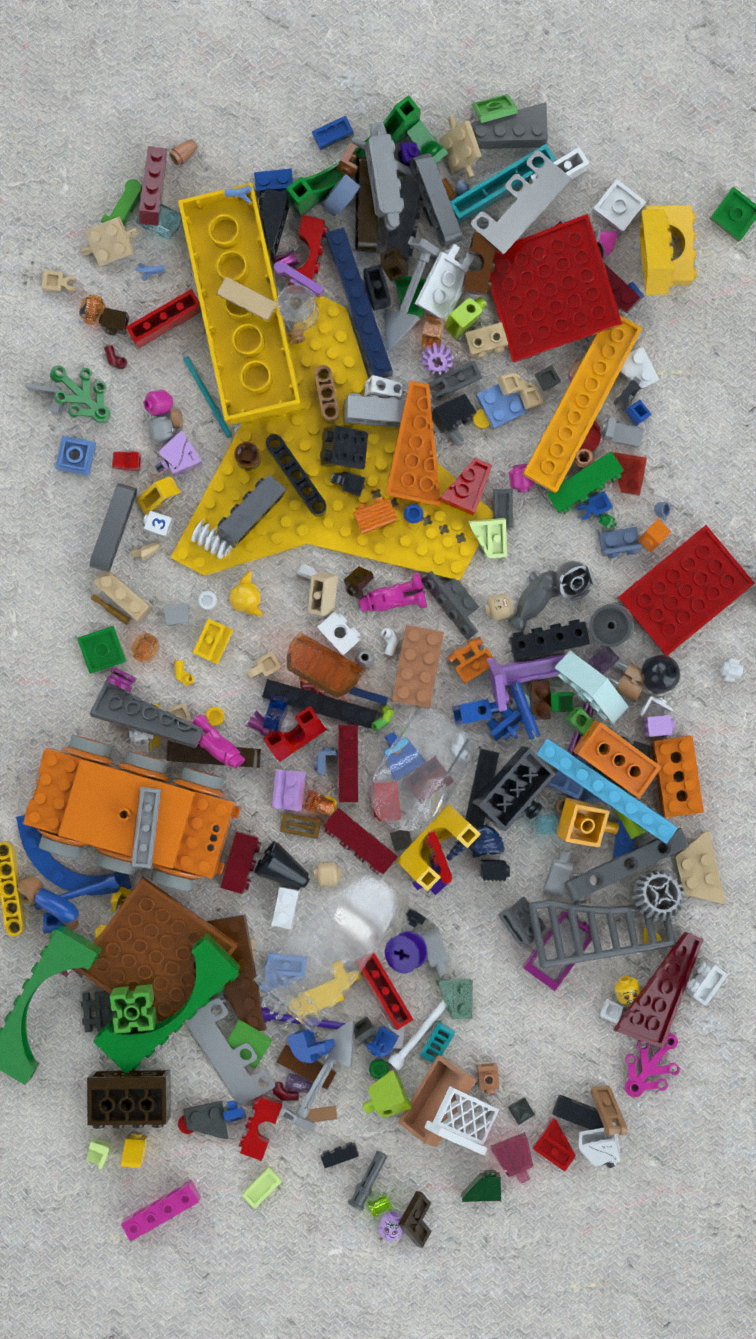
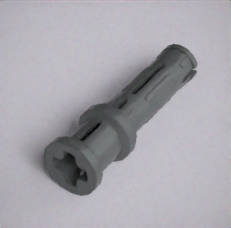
[348,1150,388,1211]

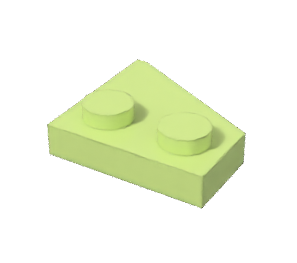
[468,518,507,558]

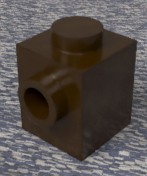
[99,308,129,336]

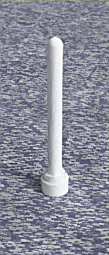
[388,992,454,1070]

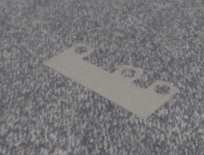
[471,151,572,254]
[185,999,275,1106]

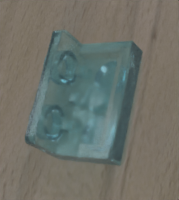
[136,204,182,239]

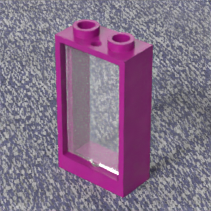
[522,910,592,991]

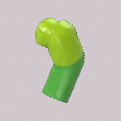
[371,705,394,731]

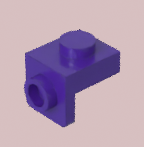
[397,143,420,168]

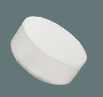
[198,591,218,611]

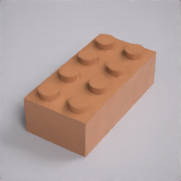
[392,625,444,708]
[398,1055,477,1147]

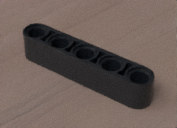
[266,434,327,517]

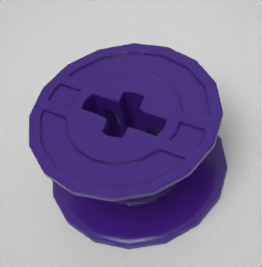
[385,931,428,974]

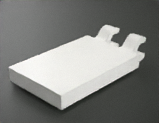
[415,243,474,322]

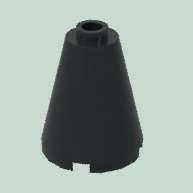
[254,841,310,890]

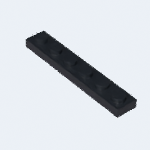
[262,679,377,729]

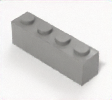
[344,393,405,428]

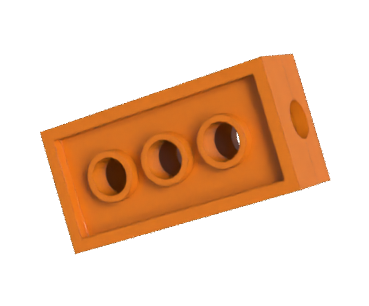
[572,720,662,799]
[651,736,704,818]

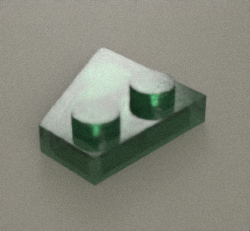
[436,979,473,1019]

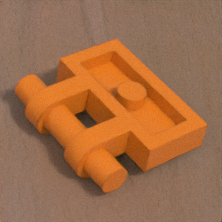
[447,636,493,684]

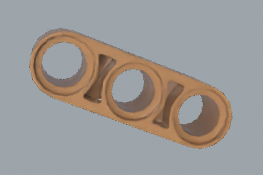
[315,365,339,423]

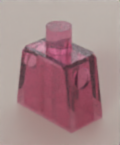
[491,1132,534,1184]

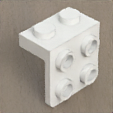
[686,960,728,1006]

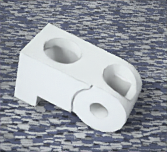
[364,375,402,400]

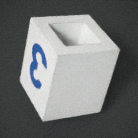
[143,511,174,538]

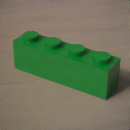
[546,451,624,514]

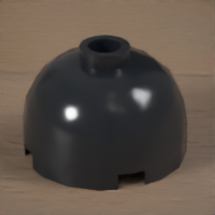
[641,655,681,694]

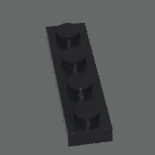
[465,749,499,827]

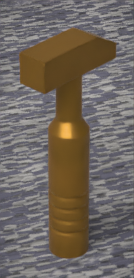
[91,594,131,625]

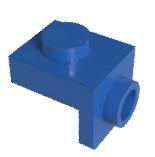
[366,1026,399,1058]

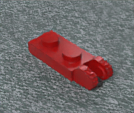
[425,830,453,884]

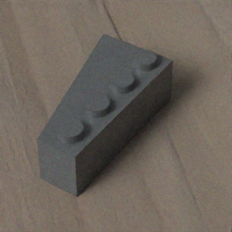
[471,102,548,149]

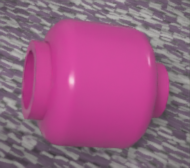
[143,390,173,416]
[509,464,535,493]

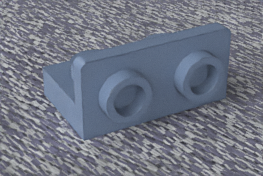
[598,527,642,559]

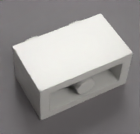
[272,886,300,930]

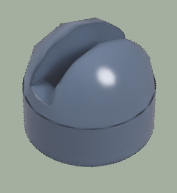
[454,180,469,196]
[654,502,671,517]

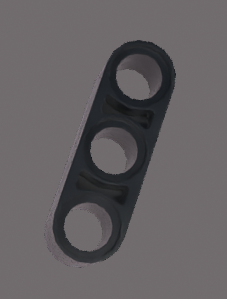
[552,1095,604,1130]

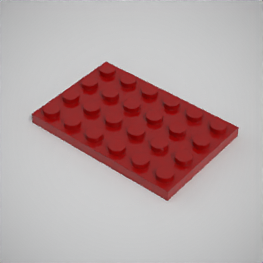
[617,525,755,656]

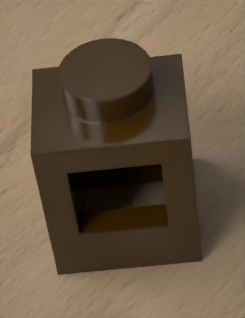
[380,246,408,282]

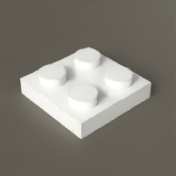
[593,179,646,233]

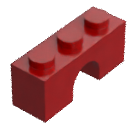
[263,706,327,763]
[238,1094,283,1161]

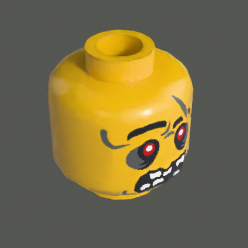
[614,976,641,1006]

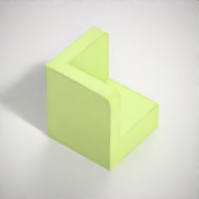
[86,1137,112,1170]

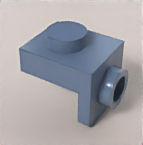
[314,747,338,774]

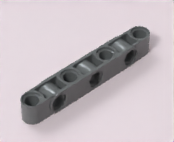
[564,828,689,901]

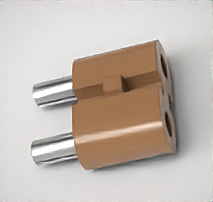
[607,660,645,702]

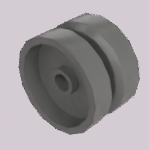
[589,603,635,647]

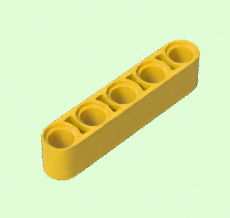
[0,841,26,937]

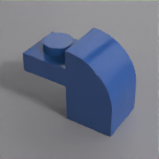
[287,1027,335,1063]

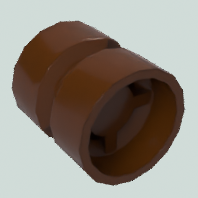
[234,442,261,471]

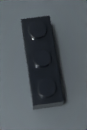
[321,1142,359,1168]

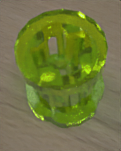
[368,1194,392,1218]

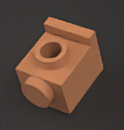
[477,1063,499,1094]

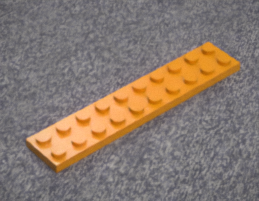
[522,315,642,493]

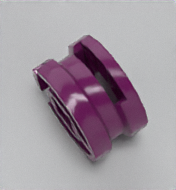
[106,667,137,692]

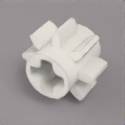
[720,658,743,682]
[129,729,153,746]

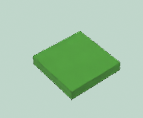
[472,94,518,123]
[227,1020,273,1068]

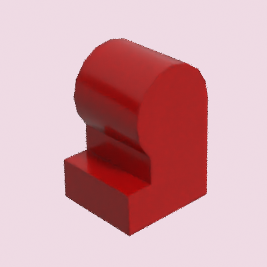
[112,451,141,472]

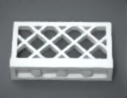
[424,1086,499,1155]

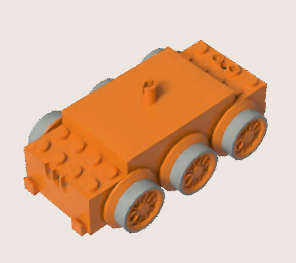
[23,734,242,891]

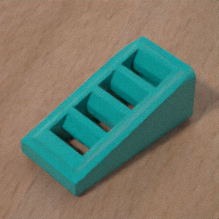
[420,1021,456,1063]

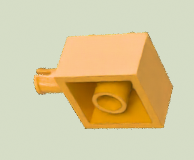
[556,798,619,848]

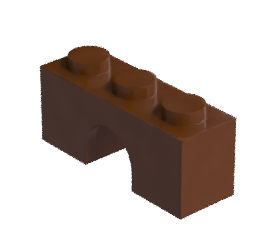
[461,232,498,296]

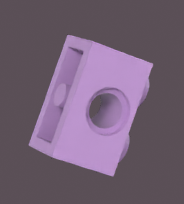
[642,715,675,737]

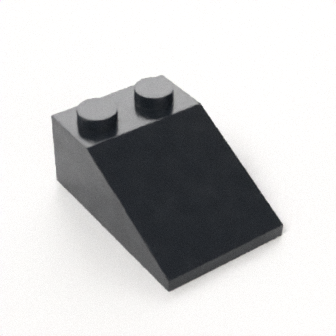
[259,188,290,259]

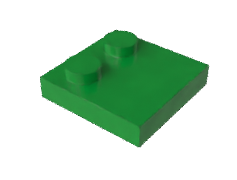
[709,187,756,242]
[77,625,127,674]

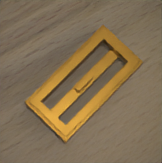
[280,813,321,839]

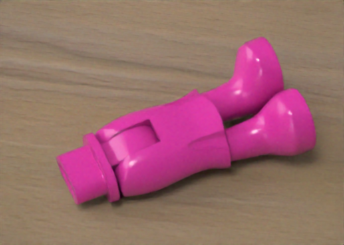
[359,572,427,612]
[190,714,245,769]

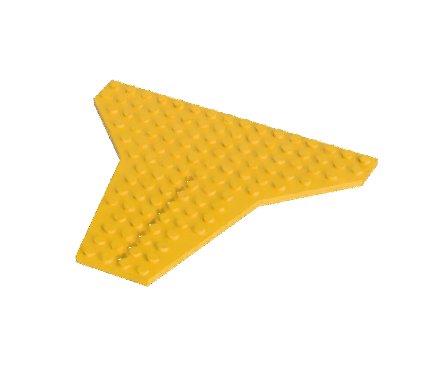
[170,296,494,581]

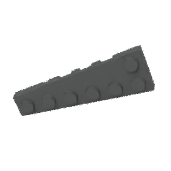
[90,681,204,748]

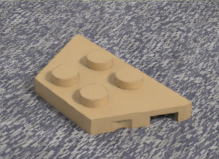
[674,831,726,904]

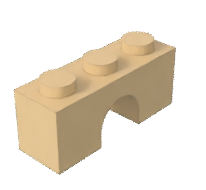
[93,571,152,622]

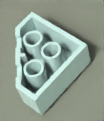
[555,651,629,724]

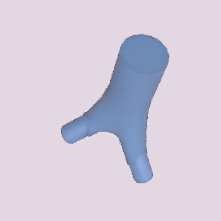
[225,185,252,203]
[135,263,164,281]

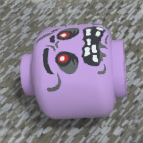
[378,1210,403,1242]

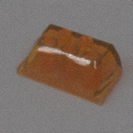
[286,632,366,698]

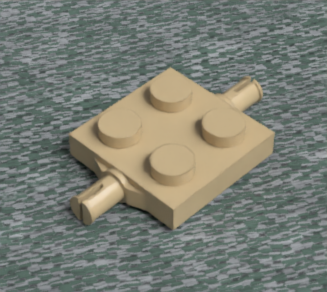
[440,116,482,180]
[80,216,140,267]

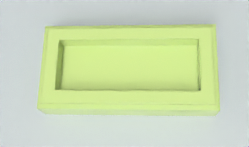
[241,1166,282,1209]

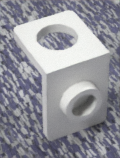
[638,696,673,717]

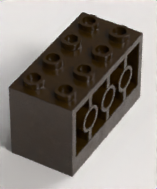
[87,1070,171,1129]

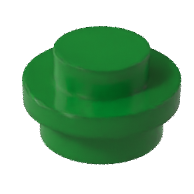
[599,513,617,530]
[369,1059,388,1079]

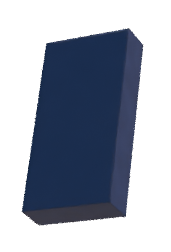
[349,686,388,705]

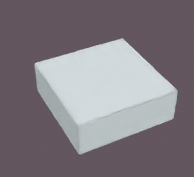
[599,998,625,1024]

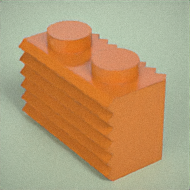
[353,497,398,535]

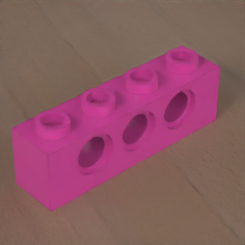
[121,1180,201,1242]

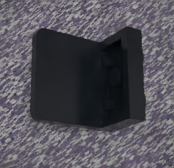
[320,425,368,470]

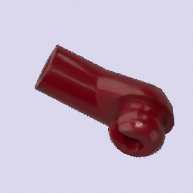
[104,345,127,369]
[272,1082,299,1101]

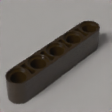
[355,156,378,252]
[166,742,261,768]

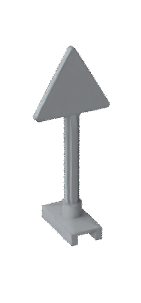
[385,236,445,351]
[280,1020,355,1132]

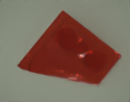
[612,452,647,496]

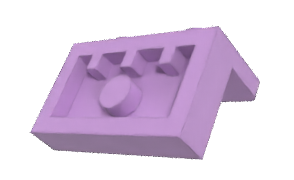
[272,770,306,811]

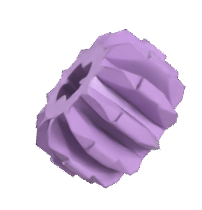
[421,342,454,375]

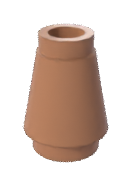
[169,139,198,165]
[574,449,593,470]

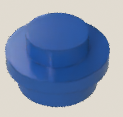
[404,504,423,524]

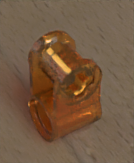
[302,789,335,817]

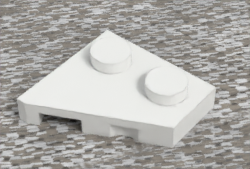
[620,346,659,390]

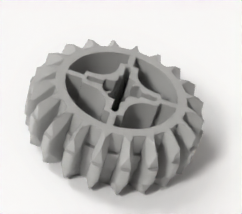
[633,869,685,922]

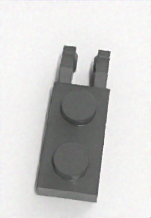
[428,361,482,399]

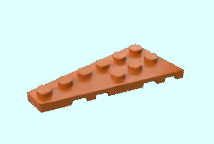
[385,380,442,507]

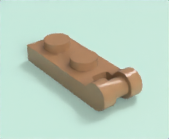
[590,1085,627,1137]

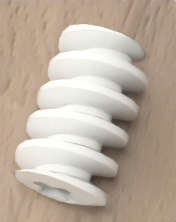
[191,520,232,559]

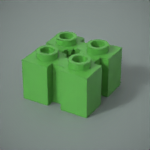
[110,984,157,1033]

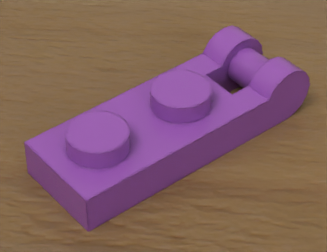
[274,261,324,299]

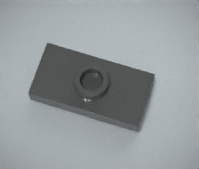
[493,489,513,528]

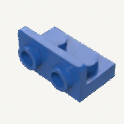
[254,168,293,197]

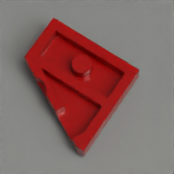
[532,1117,576,1172]

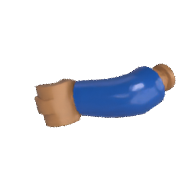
[17,876,79,930]

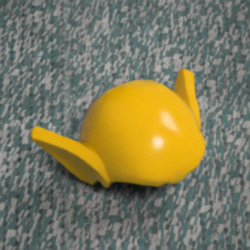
[229,570,264,617]

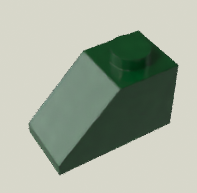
[461,1170,501,1202]

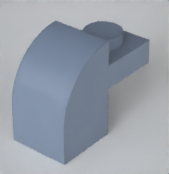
[320,174,360,216]

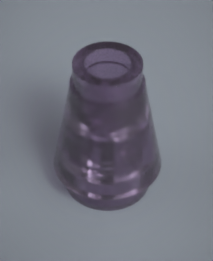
[285,1072,314,1093]

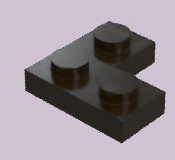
[398,1191,432,1248]

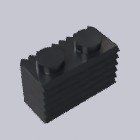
[363,265,391,311]
[431,393,477,433]
[481,860,510,882]

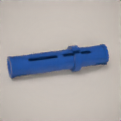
[508,682,541,740]

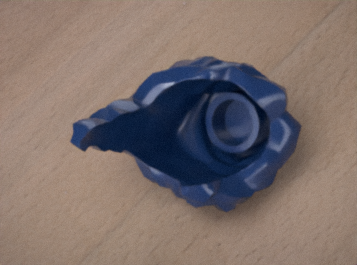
[446,825,505,861]

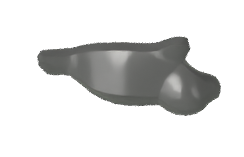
[508,570,560,631]

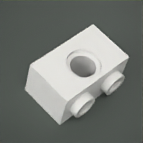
[317,612,360,657]

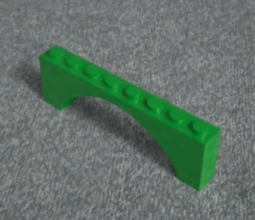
[286,95,421,217]
[0,925,102,1085]
[93,933,240,1074]

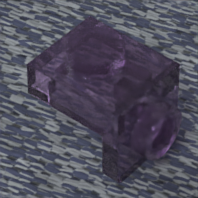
[587,646,620,675]

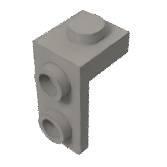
[25,381,67,416]
[601,417,644,447]

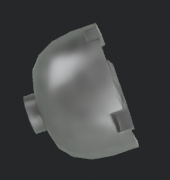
[555,561,594,601]

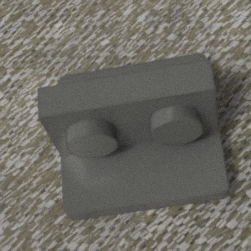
[498,896,546,946]

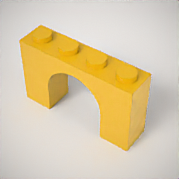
[645,205,697,286]
[396,804,480,892]

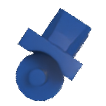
[487,706,522,741]

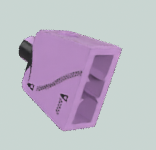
[154,431,203,476]

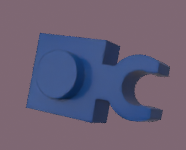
[577,491,613,520]

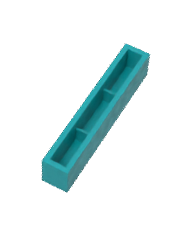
[450,144,556,224]

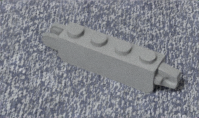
[365,122,404,232]

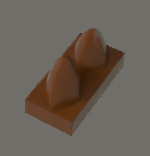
[529,681,552,720]

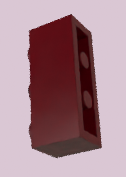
[220,831,262,894]

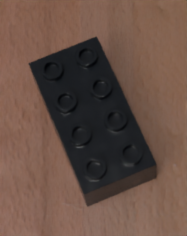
[472,746,556,832]

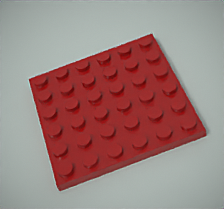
[489,214,623,363]

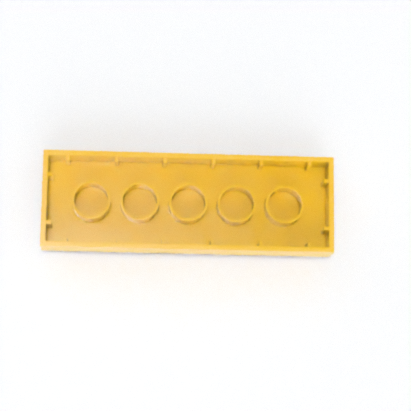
[178,183,303,426]

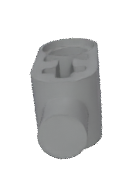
[543,850,573,898]
[420,927,449,976]

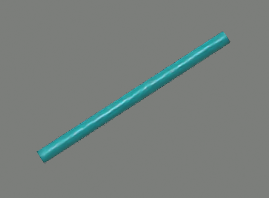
[184,356,232,438]

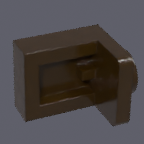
[344,566,374,599]

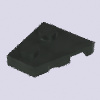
[183,1101,228,1139]

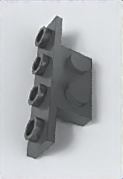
[422,571,479,640]

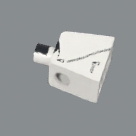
[579,1125,620,1168]

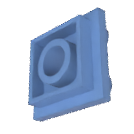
[55,435,96,476]

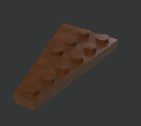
[207,914,266,1031]

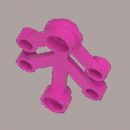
[625,1033,680,1097]

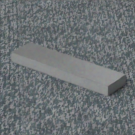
[131,787,161,869]

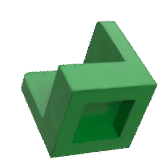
[550,692,574,712]

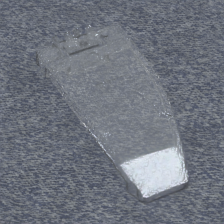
[253,872,403,1032]

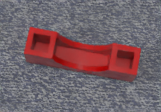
[287,215,328,298]

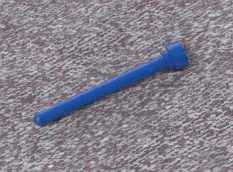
[34,872,122,910]

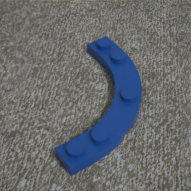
[16,815,132,895]

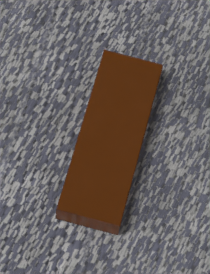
[276,1044,337,1090]

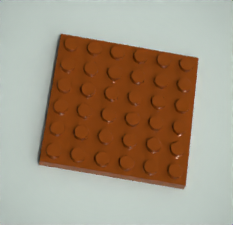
[75,877,238,1035]

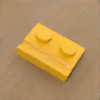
[193,618,234,665]

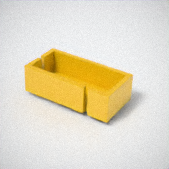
[639,209,675,295]

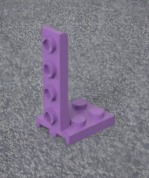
[487,653,568,711]

